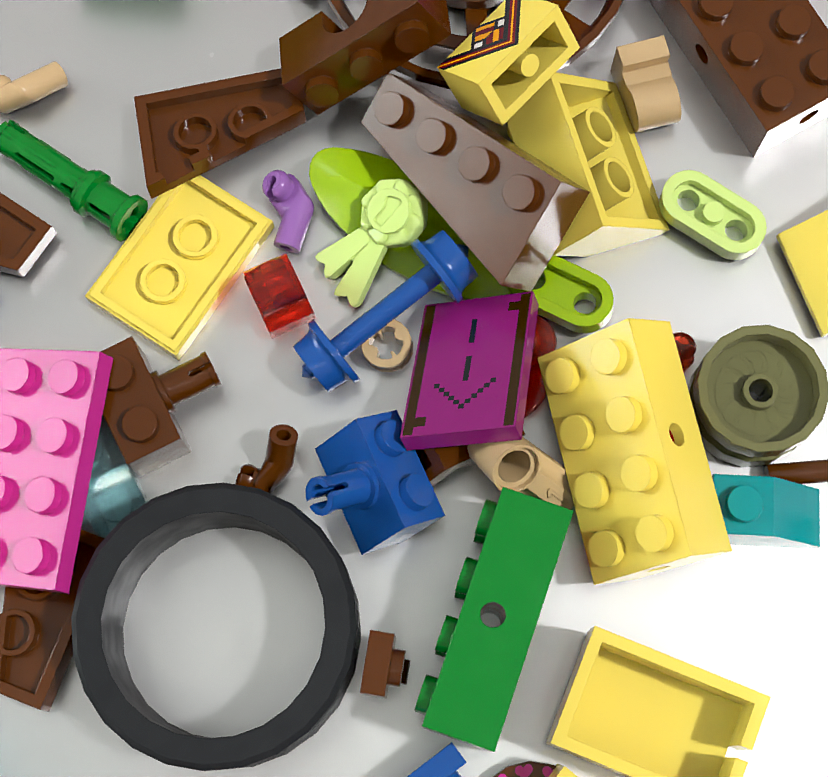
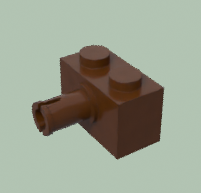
[100,336,222,477]

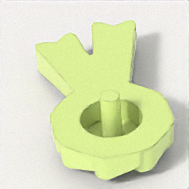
[315,179,428,308]

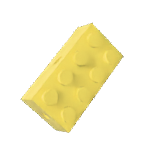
[537,318,732,585]

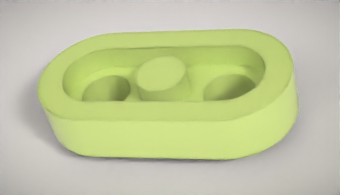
[659,170,767,260]

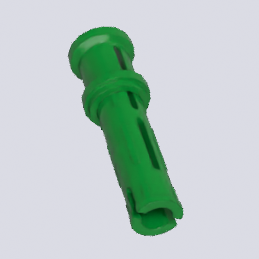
[0,120,148,242]

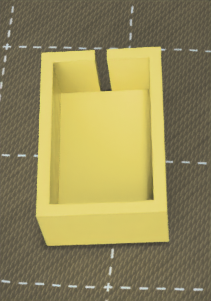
[545,626,771,777]

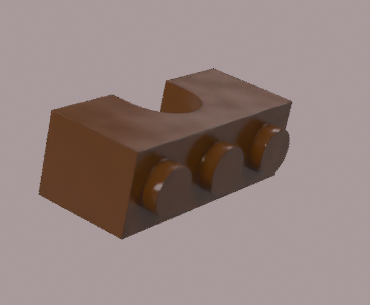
[279,0,451,115]

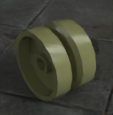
[688,325,828,467]

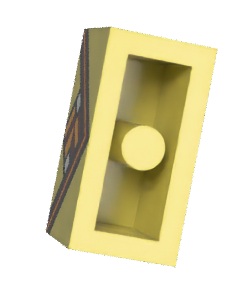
[437,0,580,126]

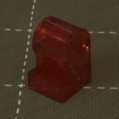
[243,253,316,339]

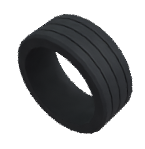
[71,483,361,771]

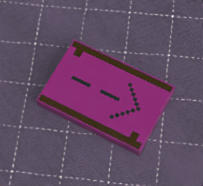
[400,291,539,450]

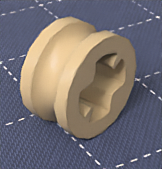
[361,319,413,372]

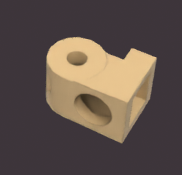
[610,35,681,133]

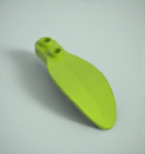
[309,147,614,333]

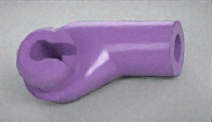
[262,170,314,254]

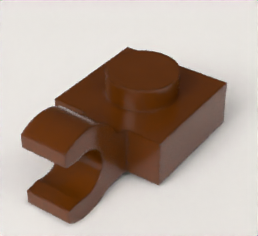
[360,630,410,699]

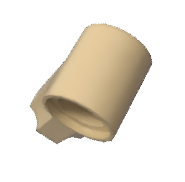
[467,436,574,510]

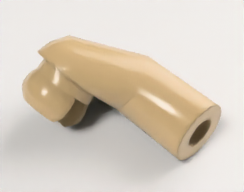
[0,61,68,114]

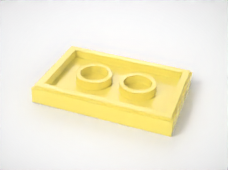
[85,175,275,360]

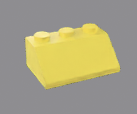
[507,72,670,257]

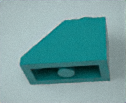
[712,474,820,548]

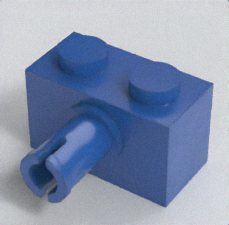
[305,410,445,555]

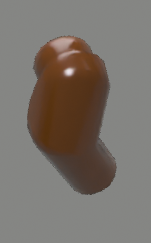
[235,424,298,494]

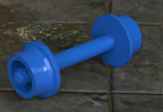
[293,230,478,393]

